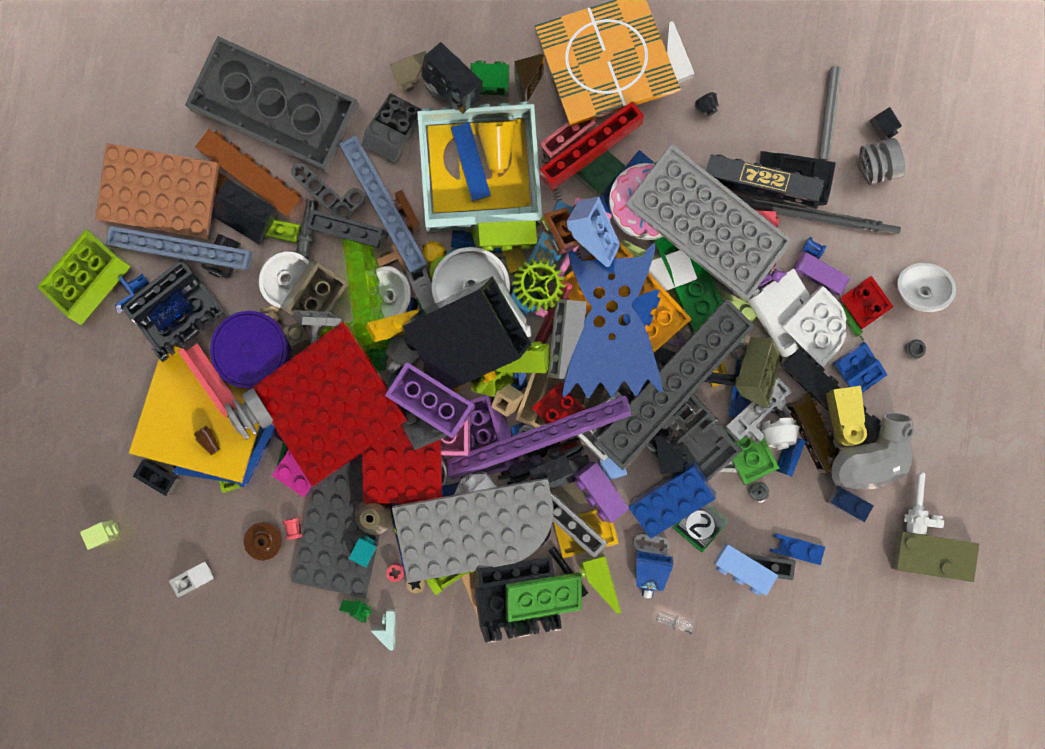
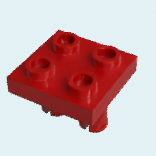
[839,276,894,329]
[532,382,586,424]

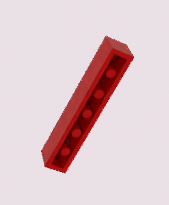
[539,101,644,191]

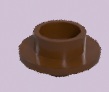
[243,522,282,561]

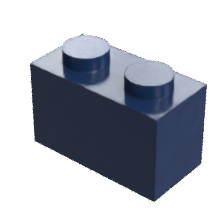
[826,486,874,522]

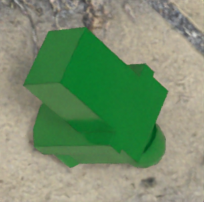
[339,599,372,623]

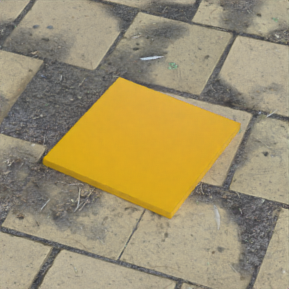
[129,346,260,483]

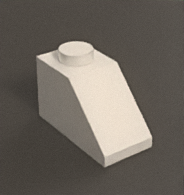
[169,562,214,598]

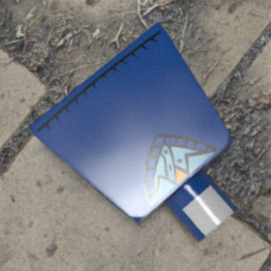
[636,550,673,598]

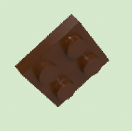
[394,190,420,233]

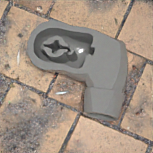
[832,413,914,489]

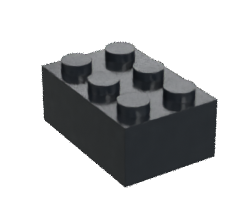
[421,42,483,114]

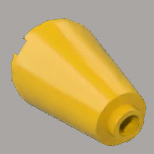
[477,121,515,173]

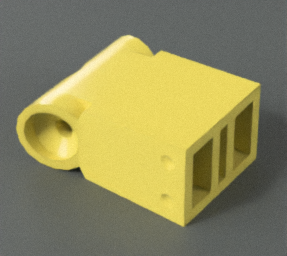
[826,386,867,447]

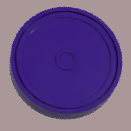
[210,311,290,389]

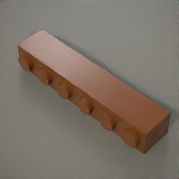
[195,129,303,219]

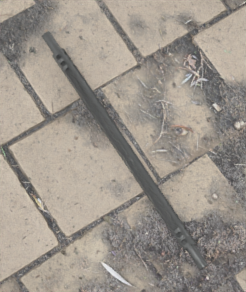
[738,196,901,234]

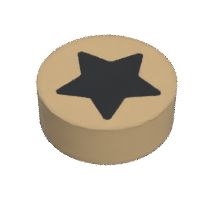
[406,580,426,594]

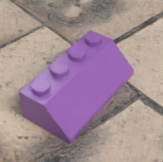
[385,362,475,439]

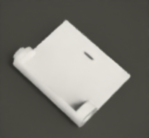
[748,268,811,358]

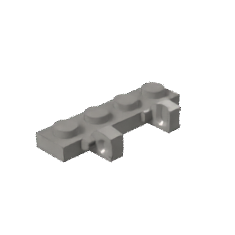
[724,378,791,444]

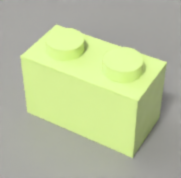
[80,520,120,550]

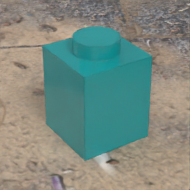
[348,535,378,568]

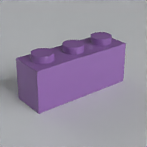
[572,462,629,523]

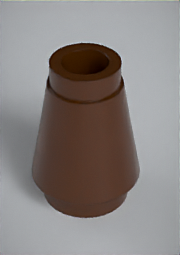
[194,426,221,456]

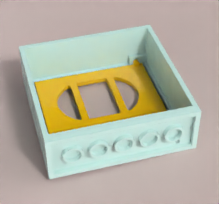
[417,102,542,233]

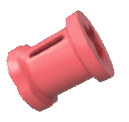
[282,518,303,540]
[386,563,405,582]

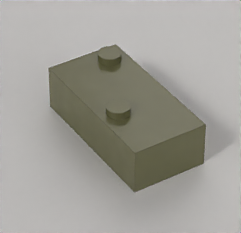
[891,530,979,582]

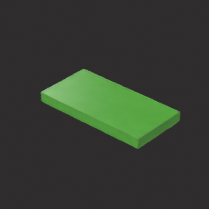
[505,572,582,622]

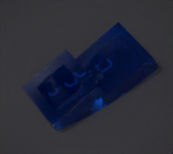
[148,290,192,331]

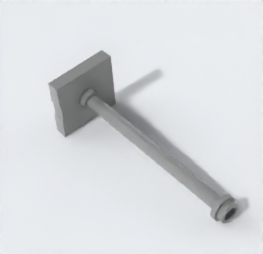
[292,310,341,344]

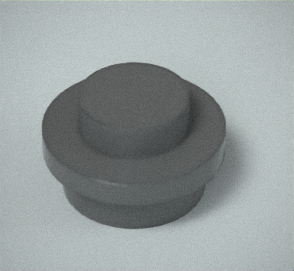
[906,339,926,359]

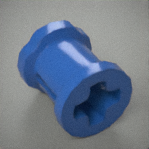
[801,237,827,259]

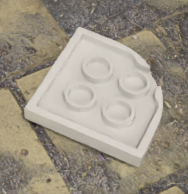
[781,286,847,367]

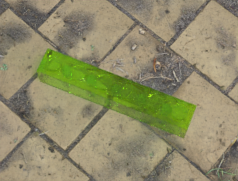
[342,239,387,353]

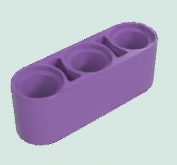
[793,252,850,296]

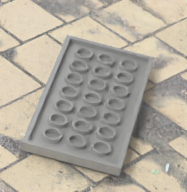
[624,144,792,302]

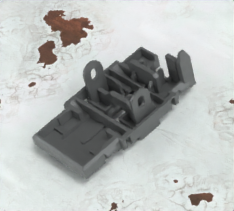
[618,359,742,481]

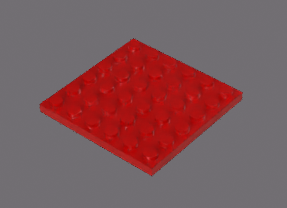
[252,321,409,486]

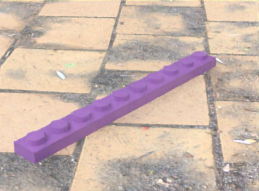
[447,396,631,480]

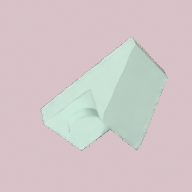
[371,609,396,650]

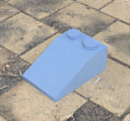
[567,196,620,267]

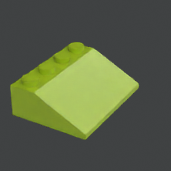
[37,229,131,325]

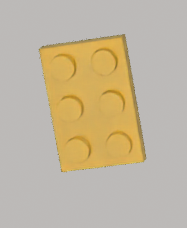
[553,509,619,558]

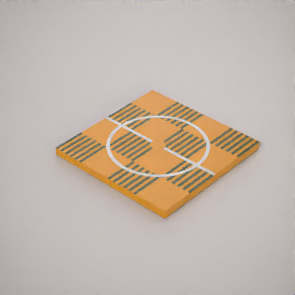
[535,0,680,126]

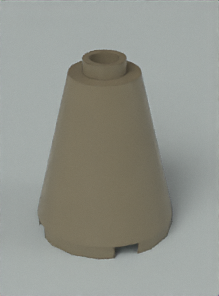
[355,500,393,535]

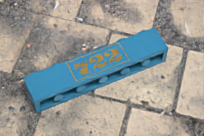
[511,200,574,315]

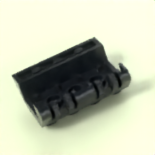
[121,259,225,362]
[474,556,562,643]

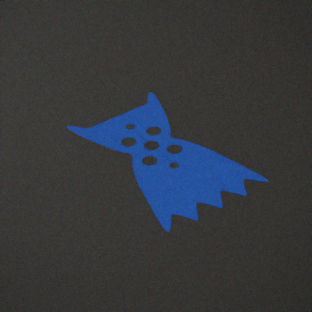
[563,243,663,398]

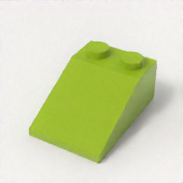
[579,553,621,614]

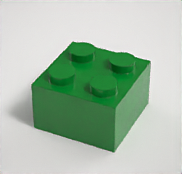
[470,60,510,96]

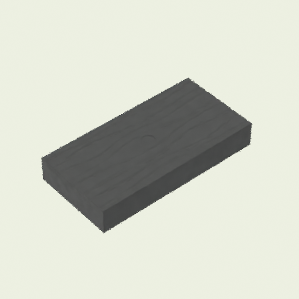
[185,36,359,173]

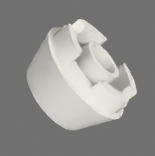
[761,418,799,450]

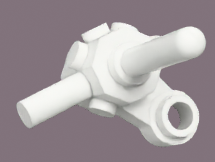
[904,472,944,534]

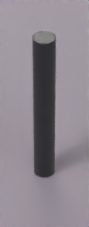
[548,547,588,597]

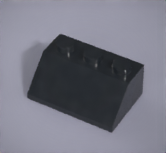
[212,179,279,245]

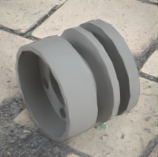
[860,138,905,185]
[224,388,273,440]

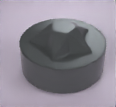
[750,482,770,503]

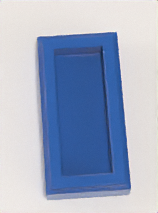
[775,438,806,477]

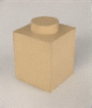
[491,384,524,417]

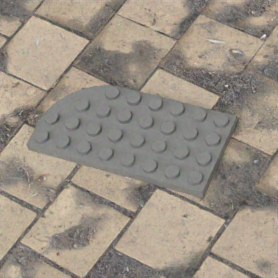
[392,477,554,583]

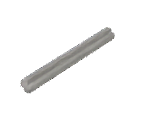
[819,66,841,160]

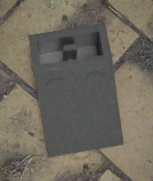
[362,93,421,163]

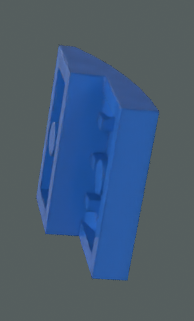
[832,342,887,393]

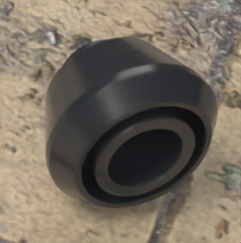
[694,92,720,116]

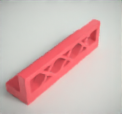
[178,344,237,417]

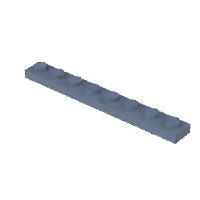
[339,135,428,274]
[105,226,253,271]

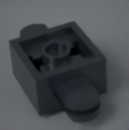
[508,437,584,483]

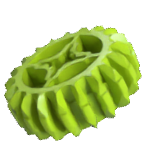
[512,258,565,311]

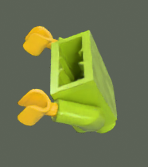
[470,371,514,397]

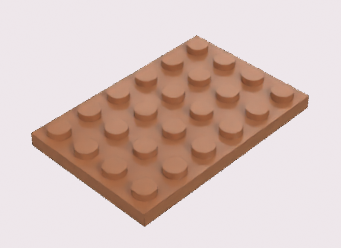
[95,143,220,239]

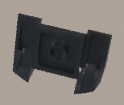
[759,151,836,206]

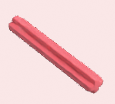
[534,282,573,344]

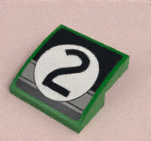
[672,504,728,553]

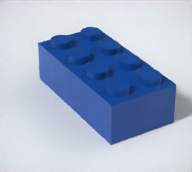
[629,461,716,539]

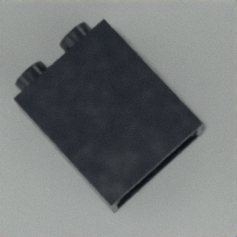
[402,276,531,390]

